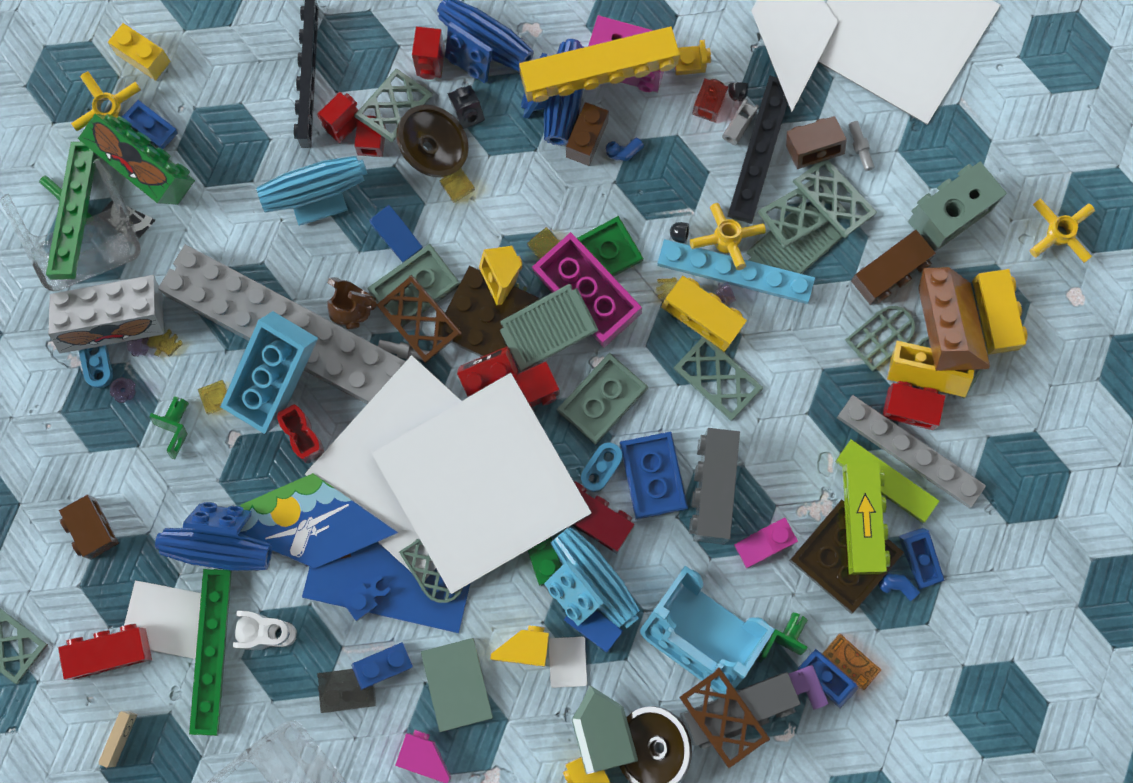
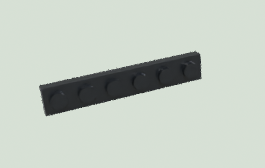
[293,0,319,148]
[727,75,788,224]

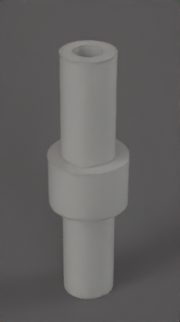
[848,121,875,171]
[378,340,430,362]

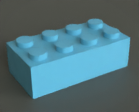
[220,311,318,434]

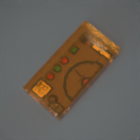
[821,633,881,691]

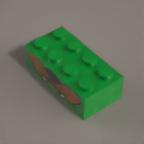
[78,114,195,205]

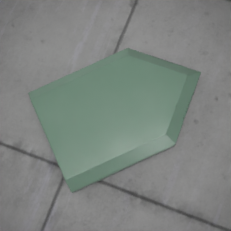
[571,686,638,775]

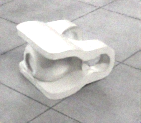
[233,611,297,650]

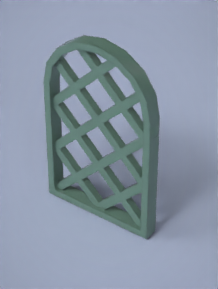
[399,539,463,603]

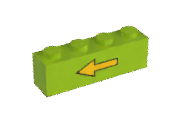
[842,463,890,575]

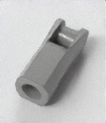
[722,99,759,145]

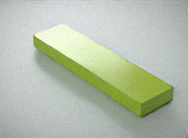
[835,439,939,523]

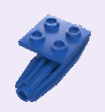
[437,0,534,83]
[521,39,584,146]
[155,502,272,571]

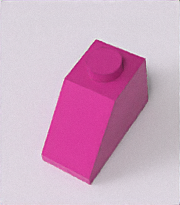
[734,518,798,569]
[395,730,451,783]

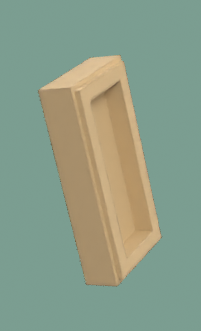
[98,711,137,768]

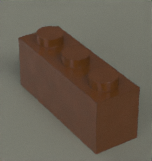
[851,230,936,305]

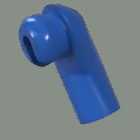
[605,137,644,161]
[879,574,920,601]

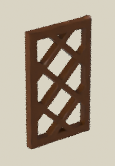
[377,275,462,363]
[679,667,770,768]

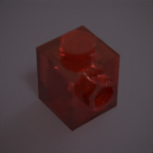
[692,78,728,123]

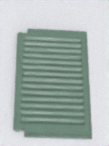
[746,204,843,274]
[500,284,599,372]

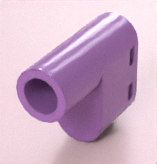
[789,665,829,710]

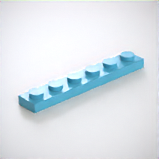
[657,239,815,304]

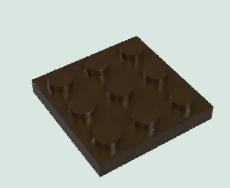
[439,265,539,357]
[789,499,904,614]

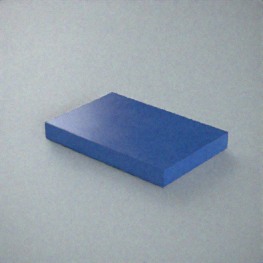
[619,431,688,520]

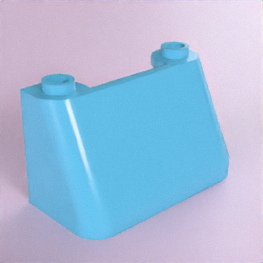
[640,566,775,694]

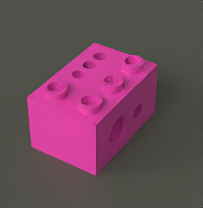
[588,15,664,93]

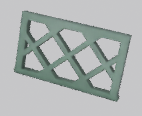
[354,69,433,142]
[793,160,877,238]
[758,180,846,248]
[673,336,763,421]
[0,608,48,685]

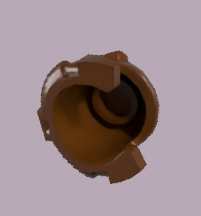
[327,277,377,329]

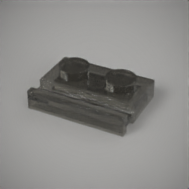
[317,669,376,713]

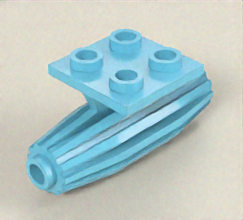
[256,156,368,226]
[544,526,640,629]

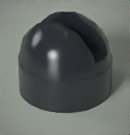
[728,82,748,102]
[670,222,689,243]

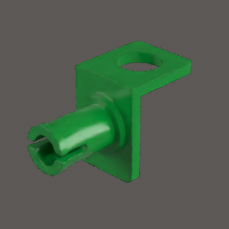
[149,396,189,460]
[757,612,808,663]

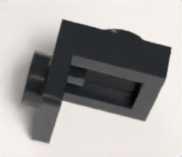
[447,85,485,129]

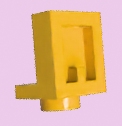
[675,40,711,75]

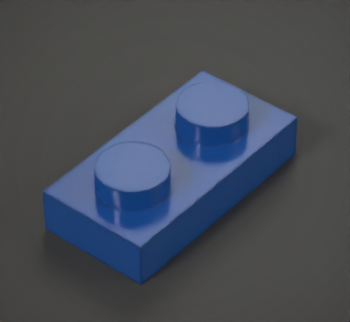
[122,100,178,149]
[351,642,413,690]

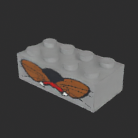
[48,275,164,354]

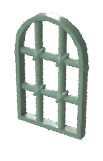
[845,306,915,371]

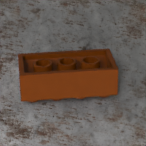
[918,267,990,371]

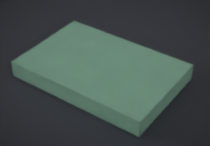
[367,244,460,327]
[557,352,648,446]
[420,638,493,732]

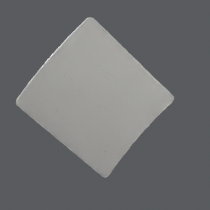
[549,637,587,688]

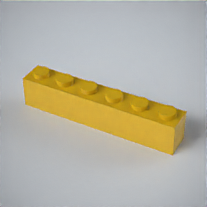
[519,26,680,102]

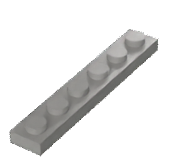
[837,395,986,508]

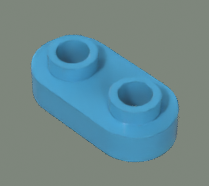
[79,345,113,389]
[581,443,622,492]

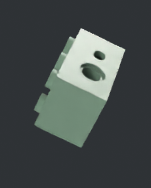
[908,161,1007,252]

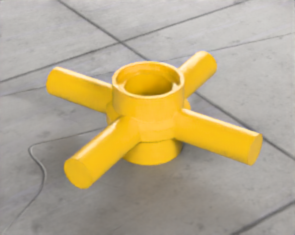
[71,71,141,132]
[1030,198,1095,263]
[690,203,766,270]

